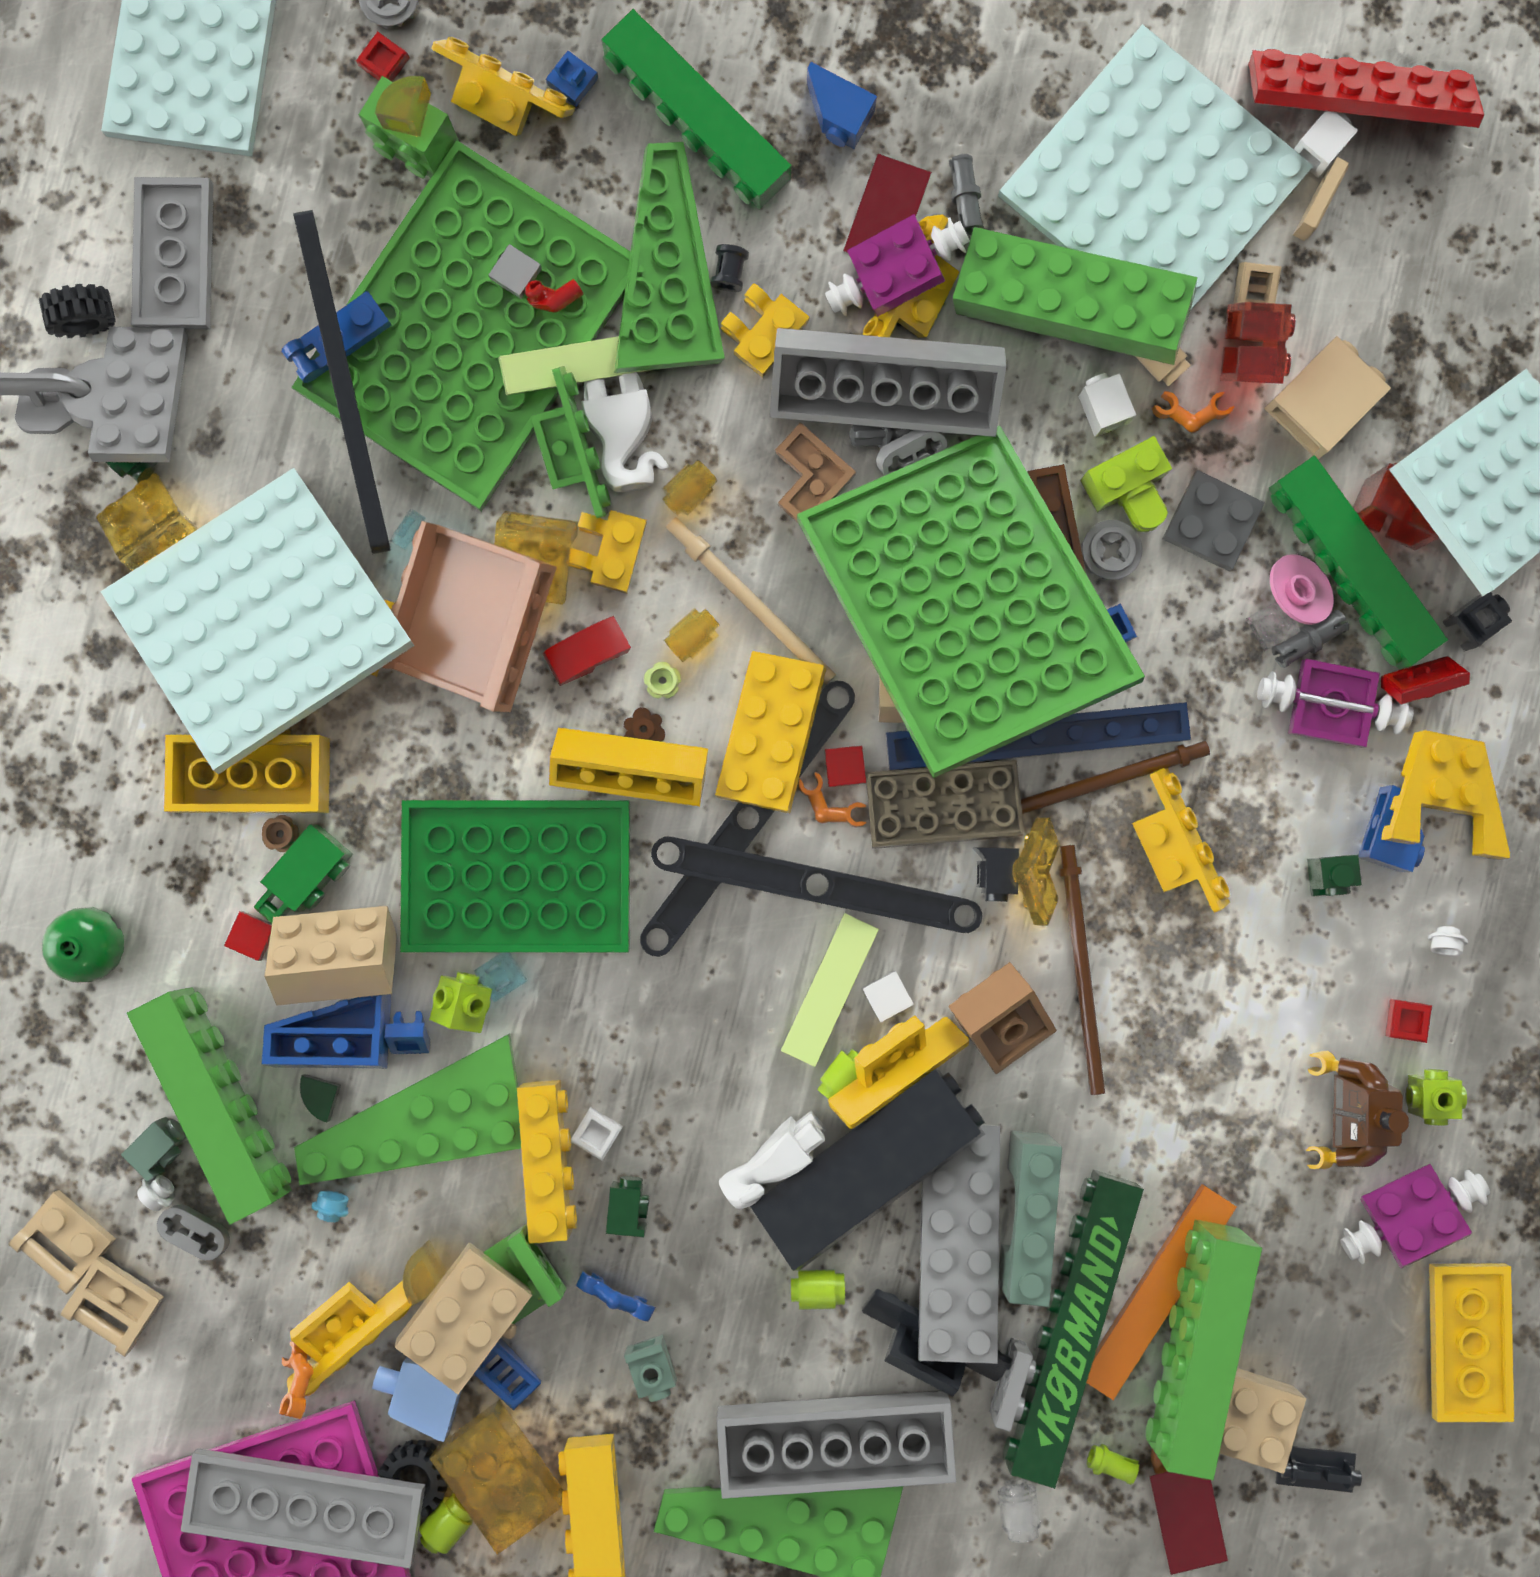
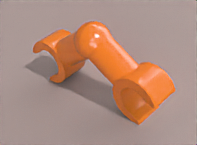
[1152,391,1234,433]
[798,772,866,827]
[279,1341,313,1419]

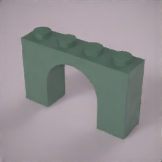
[998,1130,1062,1307]

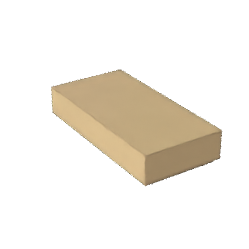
[1293,157,1349,241]

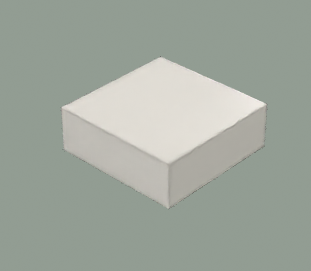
[862,971,914,1023]
[571,1107,623,1161]

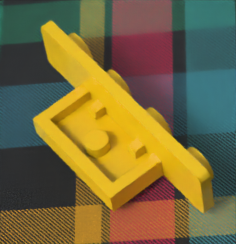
[431,37,575,136]
[863,214,959,338]
[1132,768,1230,913]
[828,1015,969,1129]
[287,1281,413,1397]

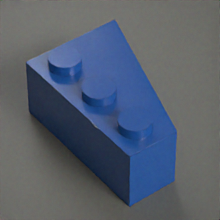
[262,994,391,1069]

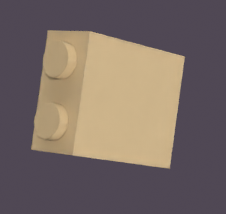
[1264,336,1391,459]

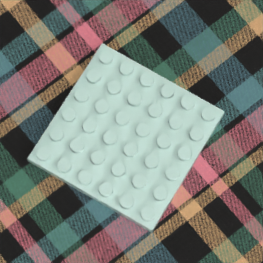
[998,24,1313,311]
[101,468,415,774]

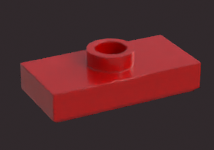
[1381,656,1470,705]

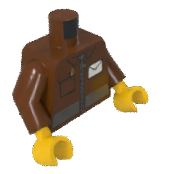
[1306,1051,1409,1169]

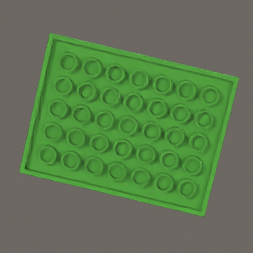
[291,140,630,512]
[797,425,1145,778]

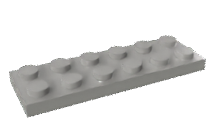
[918,1125,1000,1364]
[181,1448,425,1568]

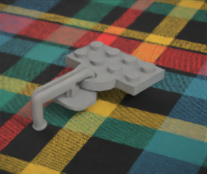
[0,327,188,462]

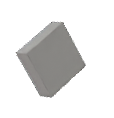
[488,244,542,299]

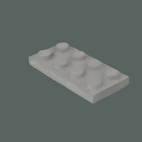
[131,177,213,329]

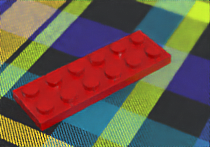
[1249,49,1484,128]

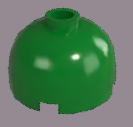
[42,907,124,983]

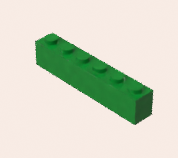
[601,9,792,210]
[1268,455,1448,670]

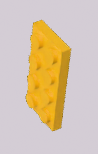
[715,651,826,814]
[1429,1263,1514,1422]

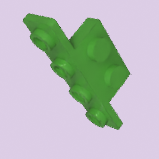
[530,366,611,519]

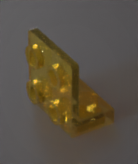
[96,473,198,571]
[494,511,579,605]

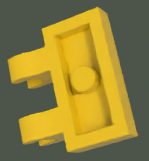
[720,283,810,378]
[567,510,647,594]

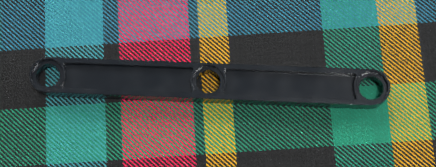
[293,210,391,555]
[640,681,855,957]
[651,836,982,933]

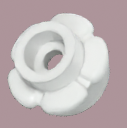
[1428,926,1468,956]
[137,1175,175,1211]

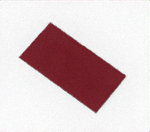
[843,154,932,253]
[1149,1472,1228,1575]

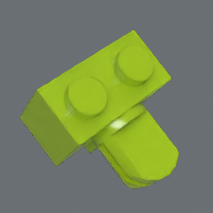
[1080,436,1172,532]

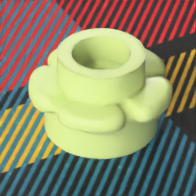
[644,662,681,699]

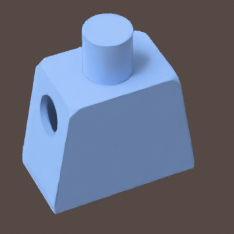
[372,1357,462,1442]

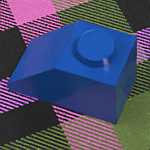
[807,62,877,149]
[1358,785,1425,872]

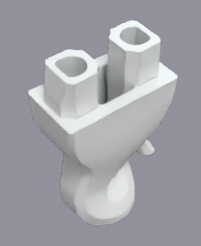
[581,372,669,492]
[719,1110,826,1211]

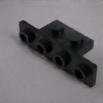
[862,1289,1013,1397]

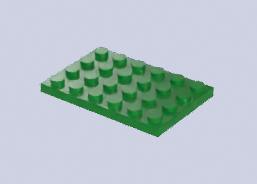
[400,800,630,953]

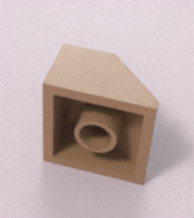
[948,962,1057,1074]

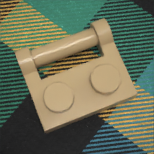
[9,1190,116,1295]
[61,1256,164,1357]

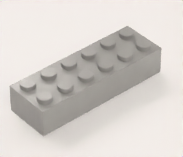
[770,328,1007,437]
[717,1391,956,1499]

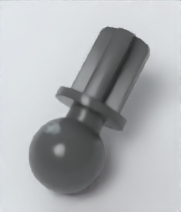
[849,425,913,449]

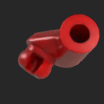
[525,279,584,313]

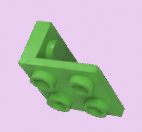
[483,1224,567,1324]

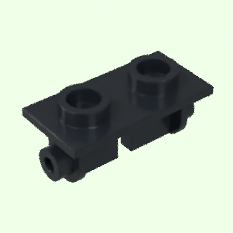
[1275,1446,1362,1493]

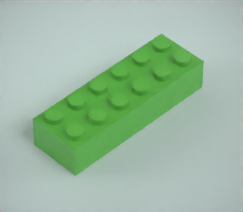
[953,227,1198,365]
[126,987,292,1225]
[1146,1219,1262,1480]

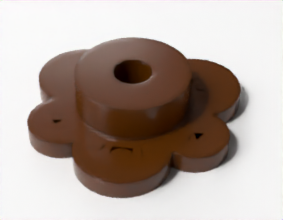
[624,707,665,742]

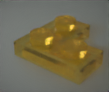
[1013,818,1060,926]

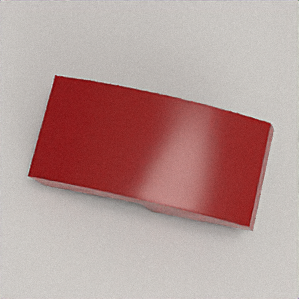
[543,615,631,686]

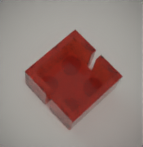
[1220,302,1296,384]
[1353,463,1439,551]

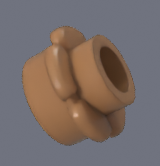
[262,815,299,852]

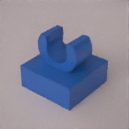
[545,51,599,107]
[384,1011,430,1054]

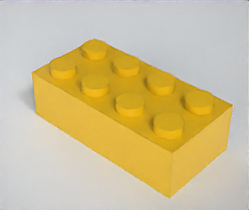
[164,735,330,813]

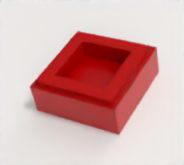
[356,31,410,81]
[824,745,866,787]
[224,911,272,961]
[1385,999,1432,1043]

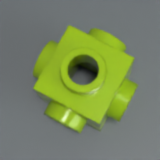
[429,972,493,1033]
[1405,1069,1467,1126]

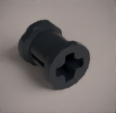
[711,244,749,292]

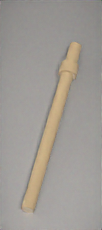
[666,517,836,685]

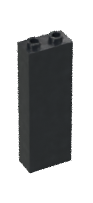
[750,1069,985,1271]

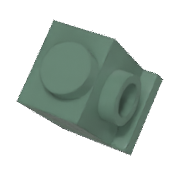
[121,1117,187,1182]
[624,1335,677,1402]

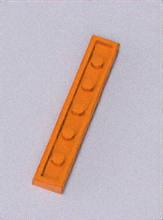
[1087,1184,1237,1400]

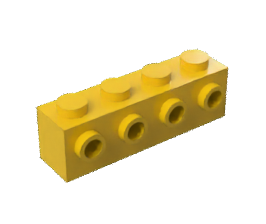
[549,727,708,807]
[517,1080,577,1244]
[559,1434,626,1577]

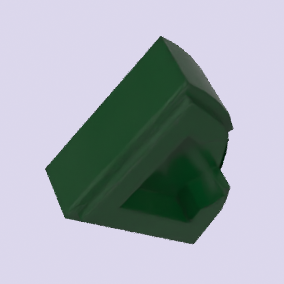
[300,1074,341,1123]

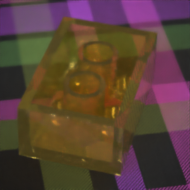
[429,1399,563,1555]

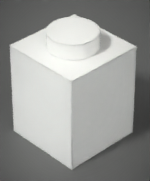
[1294,111,1358,178]
[1078,373,1136,437]

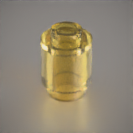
[662,460,718,516]
[664,608,720,662]

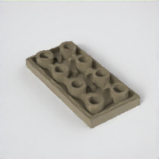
[866,760,1024,849]

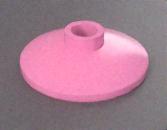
[1270,554,1334,625]

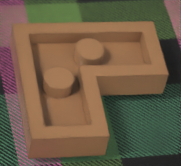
[775,422,856,524]

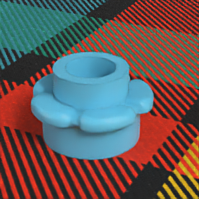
[311,1191,349,1222]

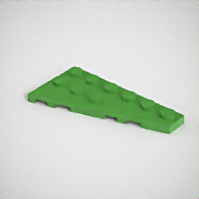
[614,142,725,373]
[294,1033,521,1185]
[654,1486,904,1577]

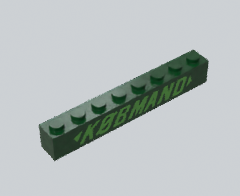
[1003,1170,1144,1489]

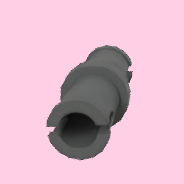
[949,154,984,235]
[1272,610,1349,668]

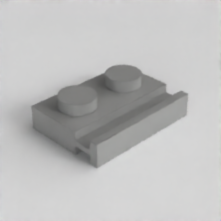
[989,1338,1036,1432]

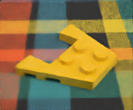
[1382,730,1510,860]

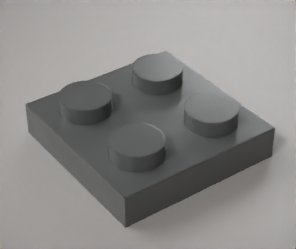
[1162,470,1265,571]

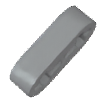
[876,430,947,475]
[157,1204,230,1261]

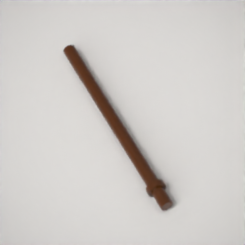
[1021,741,1210,814]
[1059,845,1105,1095]

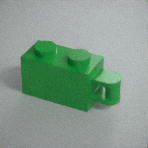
[254,824,353,924]

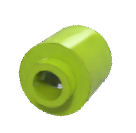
[817,1049,858,1099]
[791,1269,845,1310]
[419,1492,476,1554]

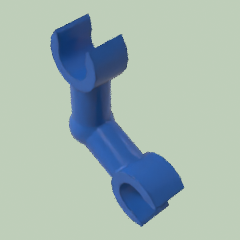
[576,1271,656,1322]

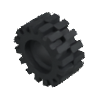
[39,284,116,338]
[378,1440,451,1517]

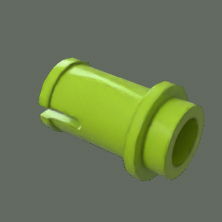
[1087,1444,1139,1485]

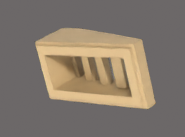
[1230,262,1281,343]

